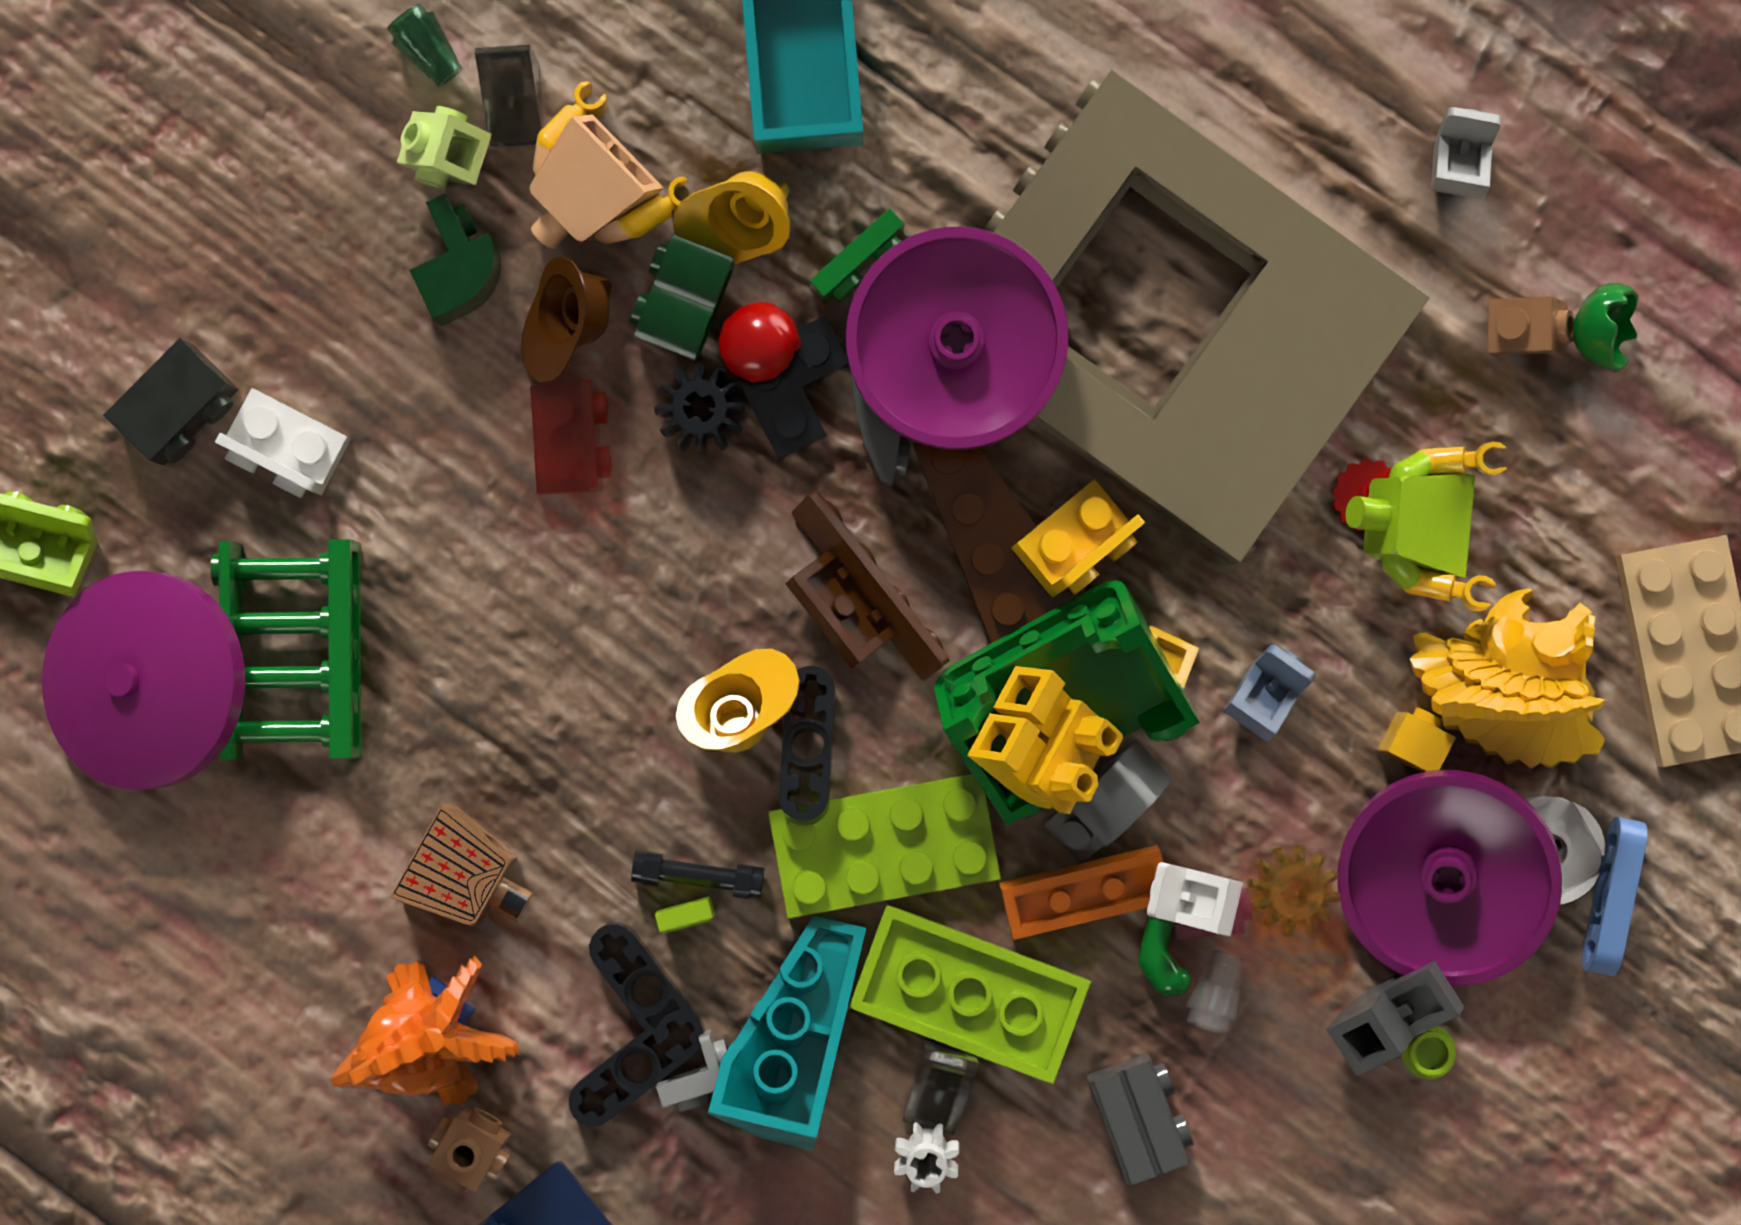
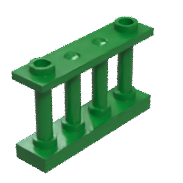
[210,539,362,760]

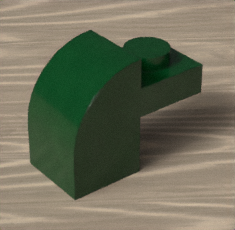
[409,193,501,327]

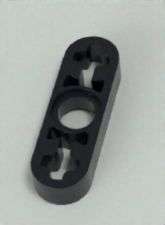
[779,666,836,826]

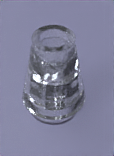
[1185,950,1244,1035]

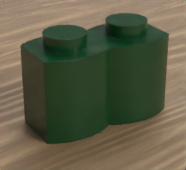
[629,235,736,362]

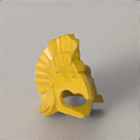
[1410,588,1606,769]

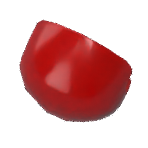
[718,301,802,383]

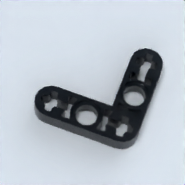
[569,922,705,1127]

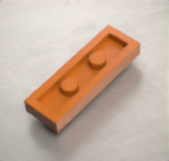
[999,845,1163,940]

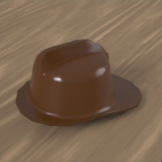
[521,256,612,383]

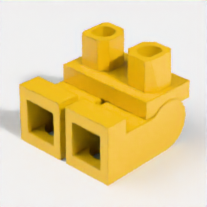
[967,666,1123,814]

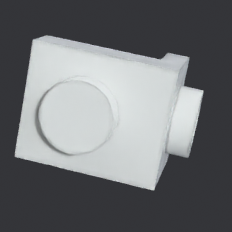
[1147,862,1243,936]

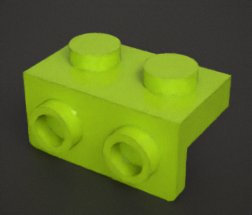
[0,491,98,597]

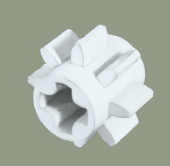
[894,1122,959,1194]

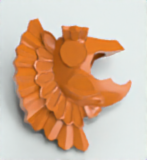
[329,956,520,1106]

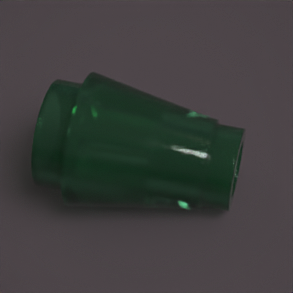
[387,3,463,88]

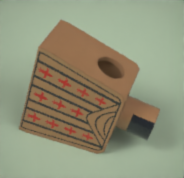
[390,803,533,927]

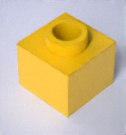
[1377,707,1456,773]

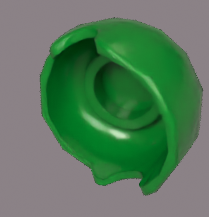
[1573,283,1639,373]

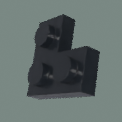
[736,315,849,461]

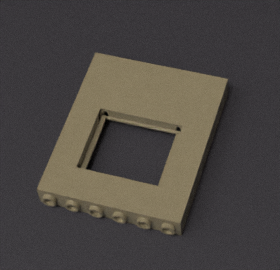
[984,70,1430,565]

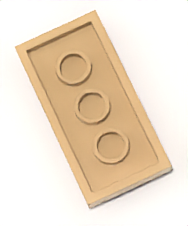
[1615,535,1741,767]

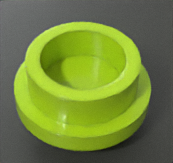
[1401,1026,1456,1079]

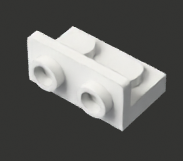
[215,387,351,498]

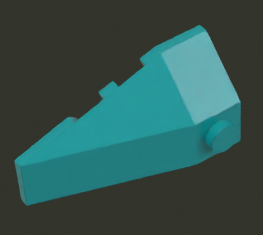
[708,915,866,1151]

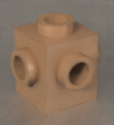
[427,1107,511,1192]

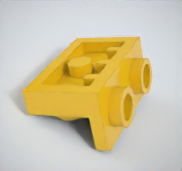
[1011,479,1145,598]

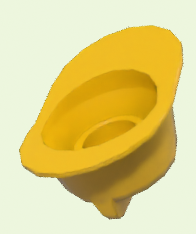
[673,171,790,264]
[676,649,800,753]

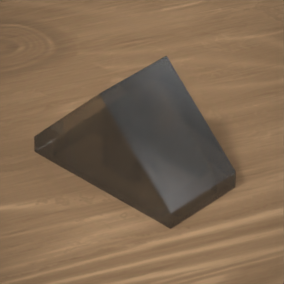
[475,45,543,147]
[902,1039,978,1135]

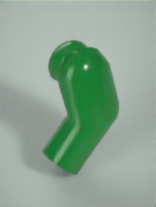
[1138,917,1191,997]

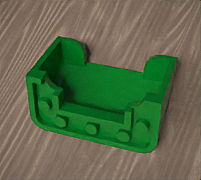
[934,580,1200,825]

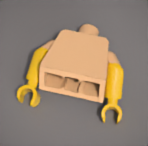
[529,82,688,249]

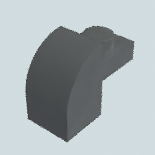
[1044,740,1173,863]
[1327,961,1465,1076]

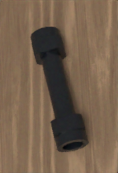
[631,850,765,900]

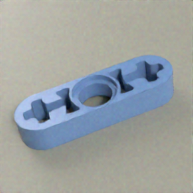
[1582,817,1647,977]

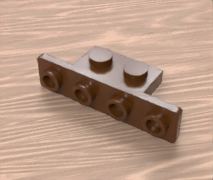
[785,490,950,681]

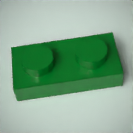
[809,208,905,304]

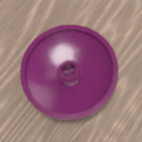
[846,226,1068,450]
[42,571,245,790]
[1337,770,1562,987]

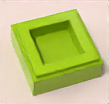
[655,896,716,934]

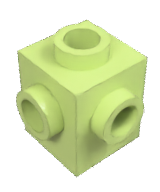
[397,106,492,190]

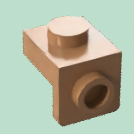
[1487,296,1575,357]

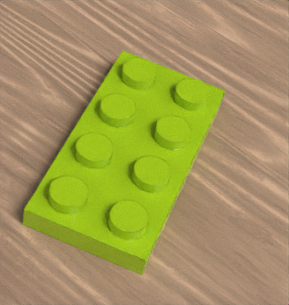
[768,774,1001,918]
[849,904,1091,1084]

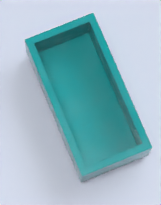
[742,0,863,154]

